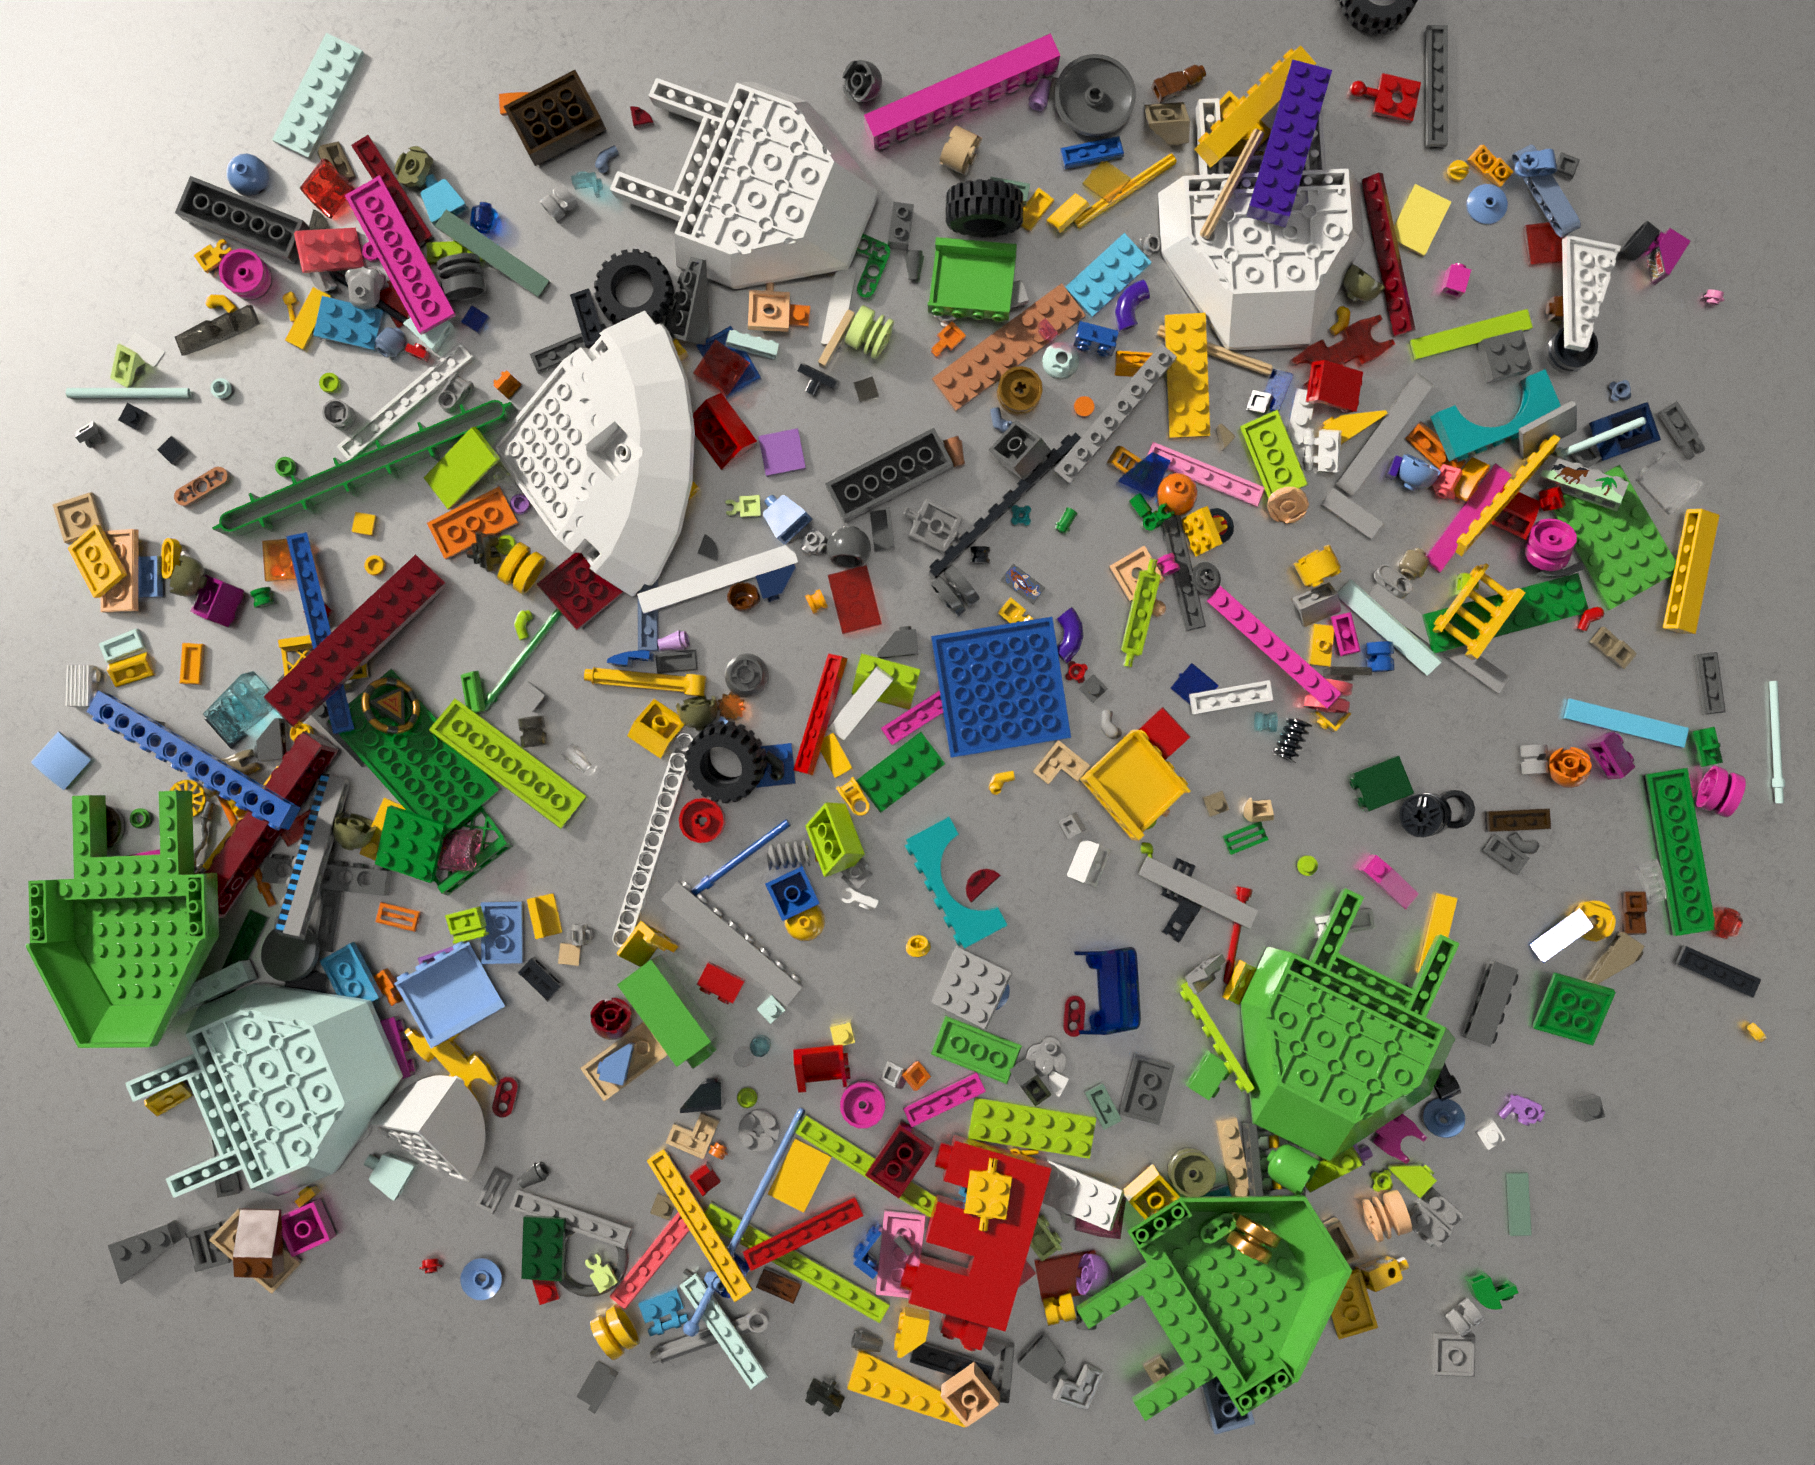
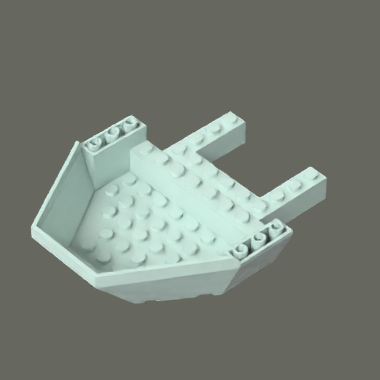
[125,983,403,1198]

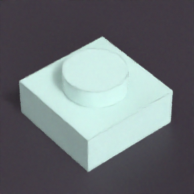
[757,995,786,1024]

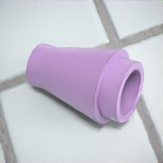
[1028,78,1051,111]
[658,630,689,651]

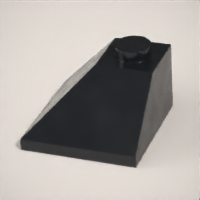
[680,1077,725,1113]

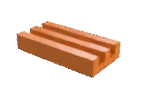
[375,902,421,932]

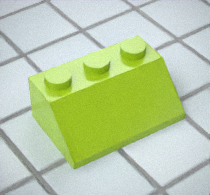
[851,653,921,710]
[805,802,865,877]

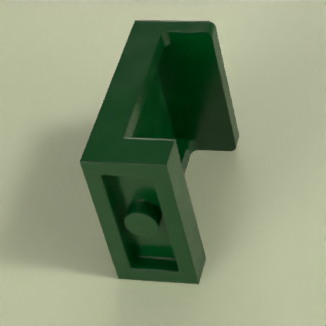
[1349,755,1415,812]

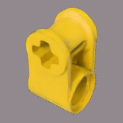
[836,777,870,816]

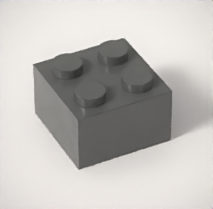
[1477,330,1533,383]
[989,420,1051,481]

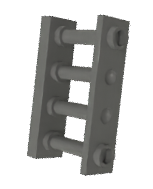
[1242,1122,1306,1196]

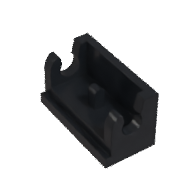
[518,957,564,1002]

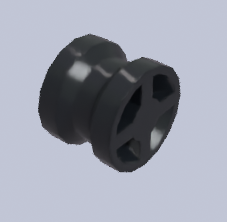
[970,546,990,565]

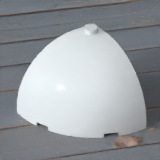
[370,1075,485,1182]

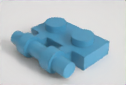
[638,1287,689,1337]

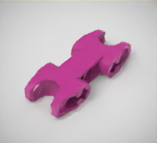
[1372,1113,1427,1164]

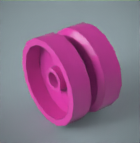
[219,248,272,300]
[1525,518,1577,571]
[1696,766,1746,818]
[840,1080,885,1128]

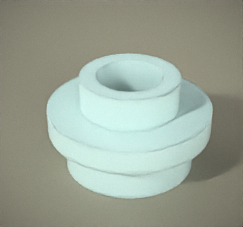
[211,378,232,399]

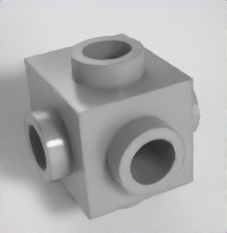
[841,858,873,889]

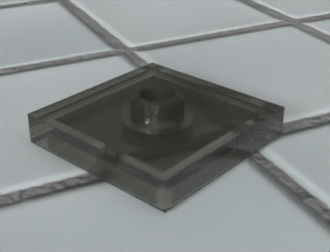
[1323,666,1372,681]

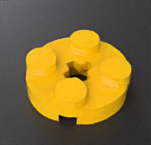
[1574,900,1616,942]

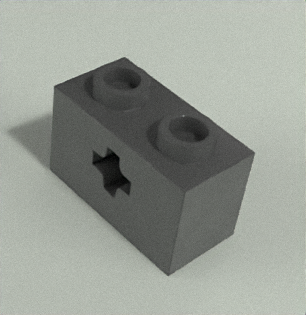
[888,202,914,250]

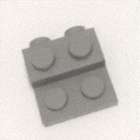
[1408,1187,1464,1248]

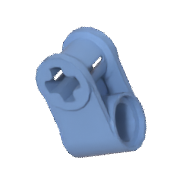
[1514,149,1558,178]

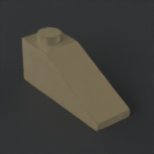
[1586,932,1645,984]

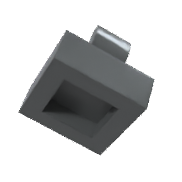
[75,421,102,448]

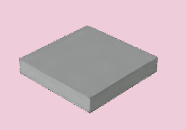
[1432,1332,1475,1377]

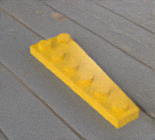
[847,1351,965,1428]

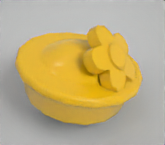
[906,935,931,957]

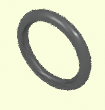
[559,1229,629,1297]

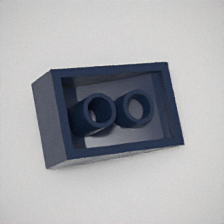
[1589,402,1661,461]

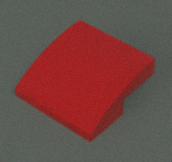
[1138,707,1191,760]

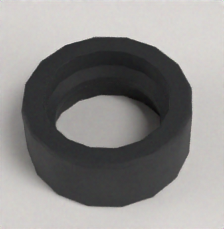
[1621,221,1660,261]
[1440,790,1475,829]

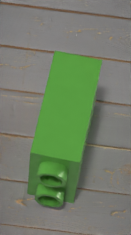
[617,954,718,1069]

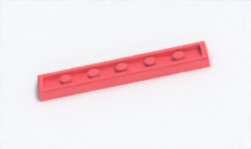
[609,1212,690,1310]

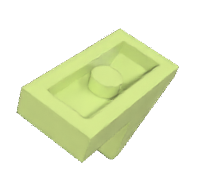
[110,343,145,388]

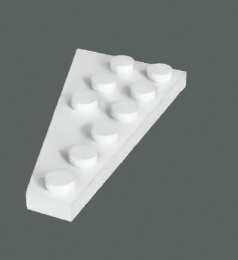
[1562,235,1621,351]

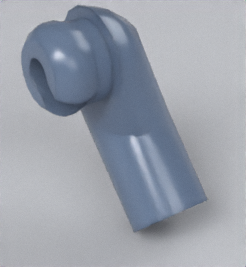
[595,145,619,173]

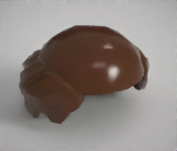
[727,582,760,612]

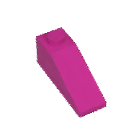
[1358,854,1419,909]

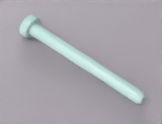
[1556,417,1646,460]

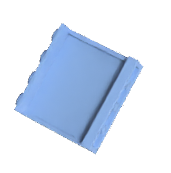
[394,941,505,1049]

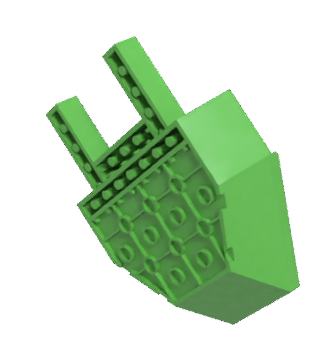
[26,791,219,1048]
[1240,888,1460,1161]
[1076,1195,1352,1421]

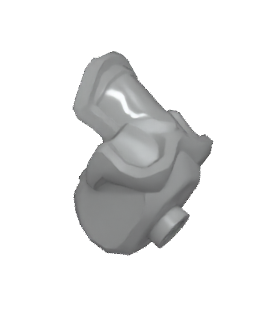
[345,266,385,309]

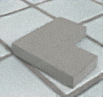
[1052,1364,1104,1410]

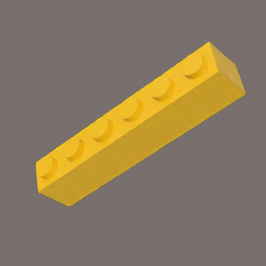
[1663,509,1720,634]

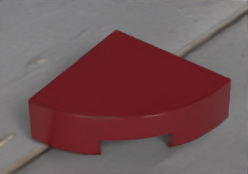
[630,106,654,128]

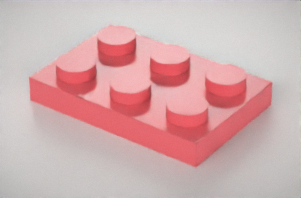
[294,227,364,273]

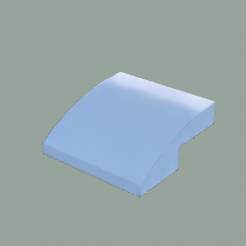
[31,731,92,790]

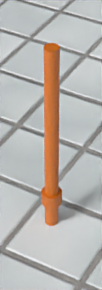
[218,796,276,907]

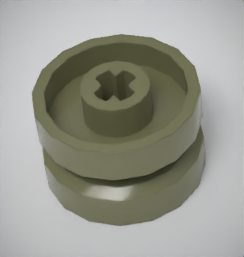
[1167,1148,1216,1197]

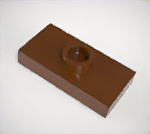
[756,1267,802,1304]

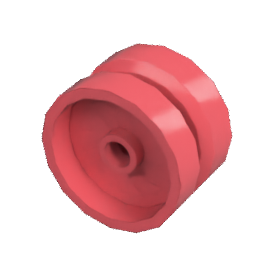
[1303,679,1353,713]

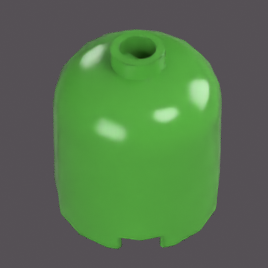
[1266,1144,1320,1196]

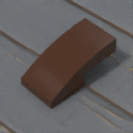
[1623,892,1647,935]

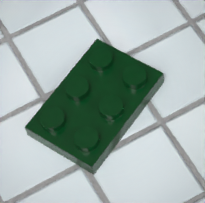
[521,1215,566,1281]

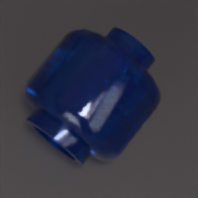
[470,202,498,234]

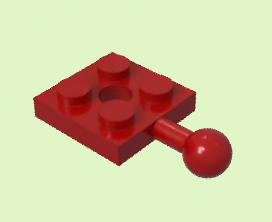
[1350,73,1421,123]

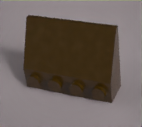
[503,70,606,166]

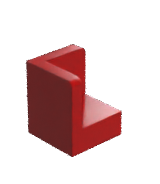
[689,1161,721,1196]

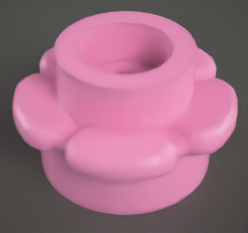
[1704,290,1725,305]

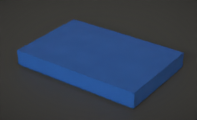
[696,326,761,399]

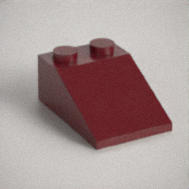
[865,1120,935,1198]

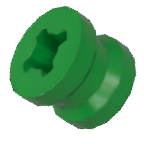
[250,587,275,608]

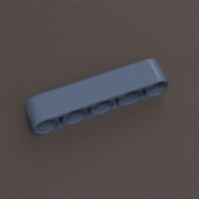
[1512,144,1581,238]

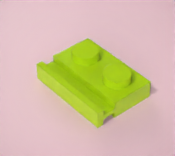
[445,906,489,944]

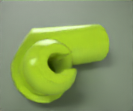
[514,610,532,641]

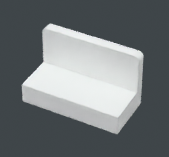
[1067,839,1111,888]

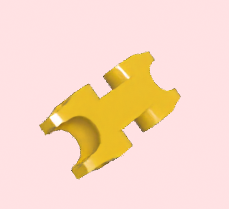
[405,1027,499,1101]

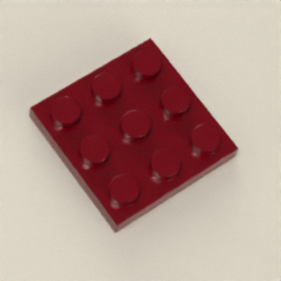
[537,553,624,631]

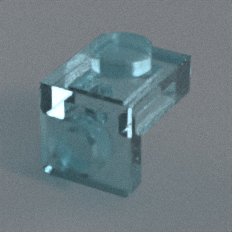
[571,171,603,198]

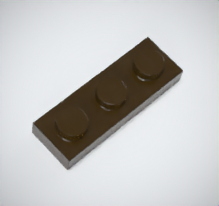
[1486,809,1551,832]

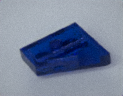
[1117,452,1171,498]

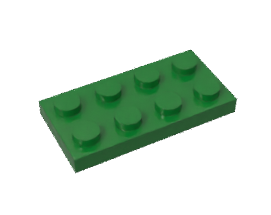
[856,732,945,813]

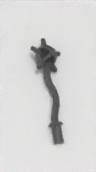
[194,801,214,874]

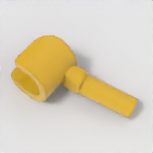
[282,291,297,322]
[1010,1147,1039,1156]

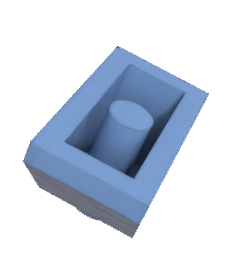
[597,1042,635,1086]

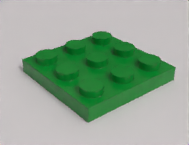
[375,805,447,883]
[1533,972,1616,1046]

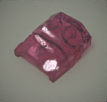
[437,829,481,871]

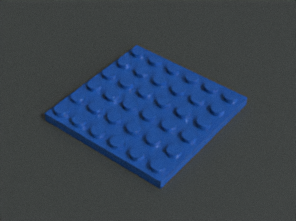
[931,617,1071,758]

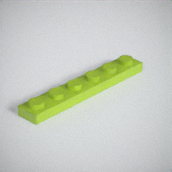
[1179,982,1255,1094]

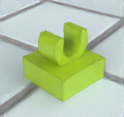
[1456,573,1479,595]

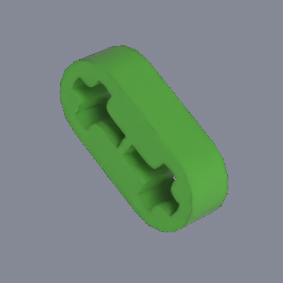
[1199,1212,1236,1244]

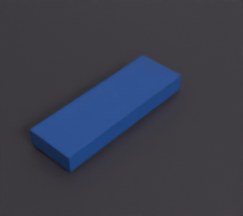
[1060,136,1124,169]

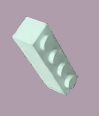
[725,330,779,359]

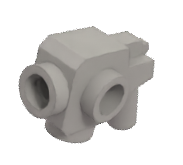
[788,524,828,555]

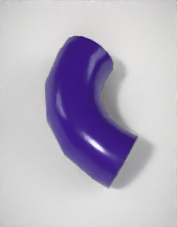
[1115,279,1150,332]
[1056,607,1084,664]

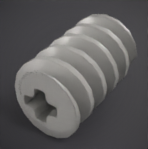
[767,841,810,871]

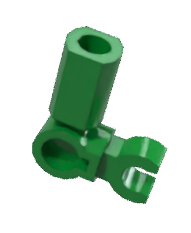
[1129,493,1175,531]

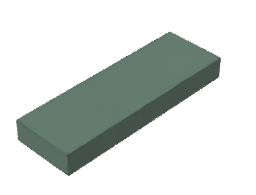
[1506,1172,1532,1236]

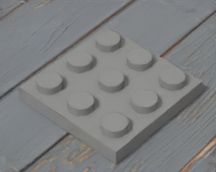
[931,947,1012,1029]

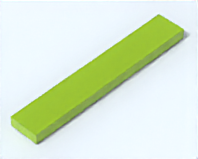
[1409,309,1533,361]

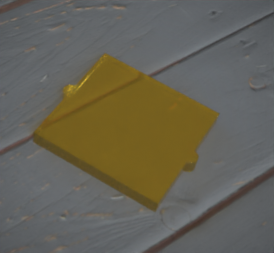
[1082,161,1131,204]

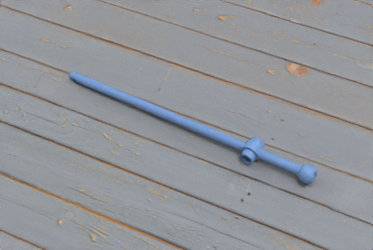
[683,1108,805,1337]

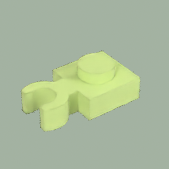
[725,495,761,518]
[585,1253,619,1293]

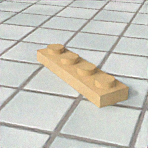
[1216,1117,1249,1196]

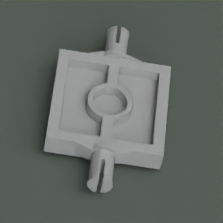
[903,499,963,553]

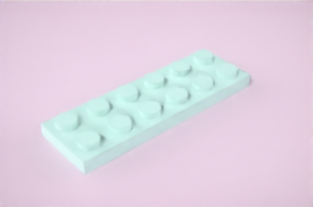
[272,33,364,159]

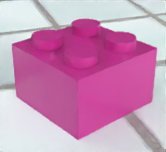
[282,1198,336,1257]

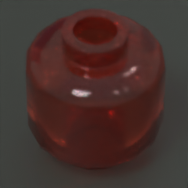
[1714,907,1743,939]

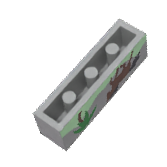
[1538,455,1629,511]

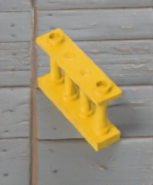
[1432,563,1525,660]

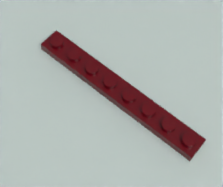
[1361,172,1416,336]

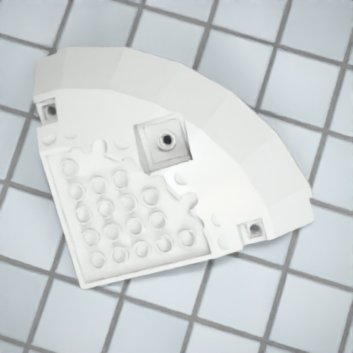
[492,311,695,597]

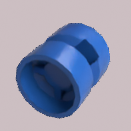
[1366,641,1395,672]

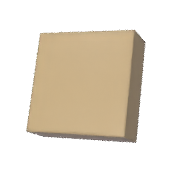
[558,943,582,966]

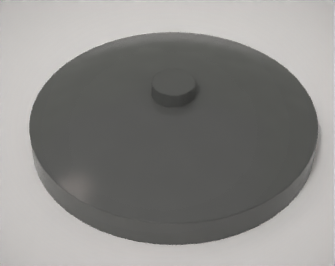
[1054,54,1136,136]

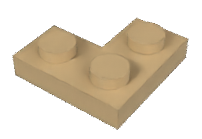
[1033,740,1090,785]
[666,1112,720,1159]

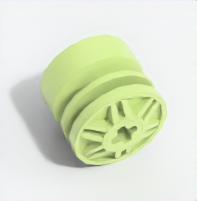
[845,305,894,359]

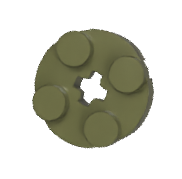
[394,146,433,187]

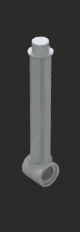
[650,1308,769,1364]

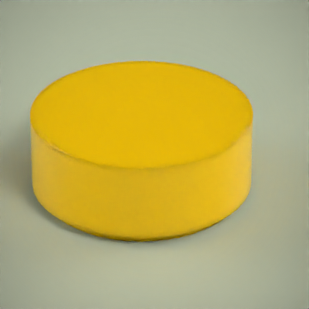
[364,555,386,576]
[1746,1022,1767,1043]

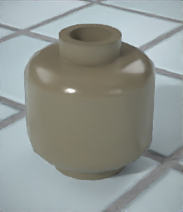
[1399,548,1430,580]

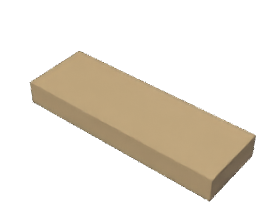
[818,309,855,370]

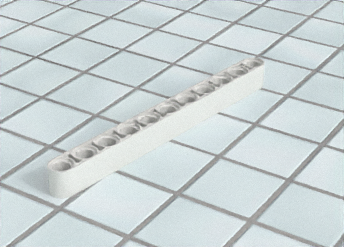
[612,733,694,948]

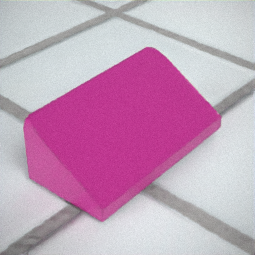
[1331,612,1361,657]

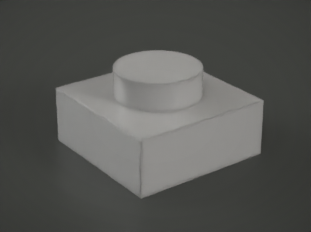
[1058,812,1086,840]

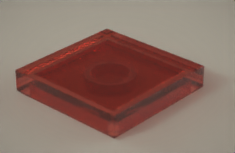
[1524,222,1568,266]

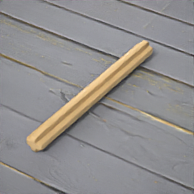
[1200,129,1264,239]
[1157,325,1273,376]

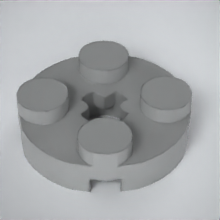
[738,1109,780,1152]

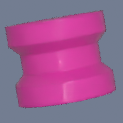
[1157,553,1180,577]

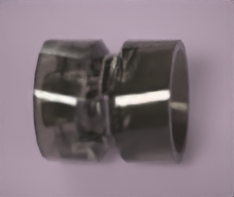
[517,716,548,748]

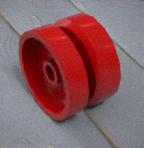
[679,798,726,843]

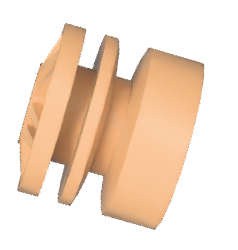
[1362,1190,1412,1243]

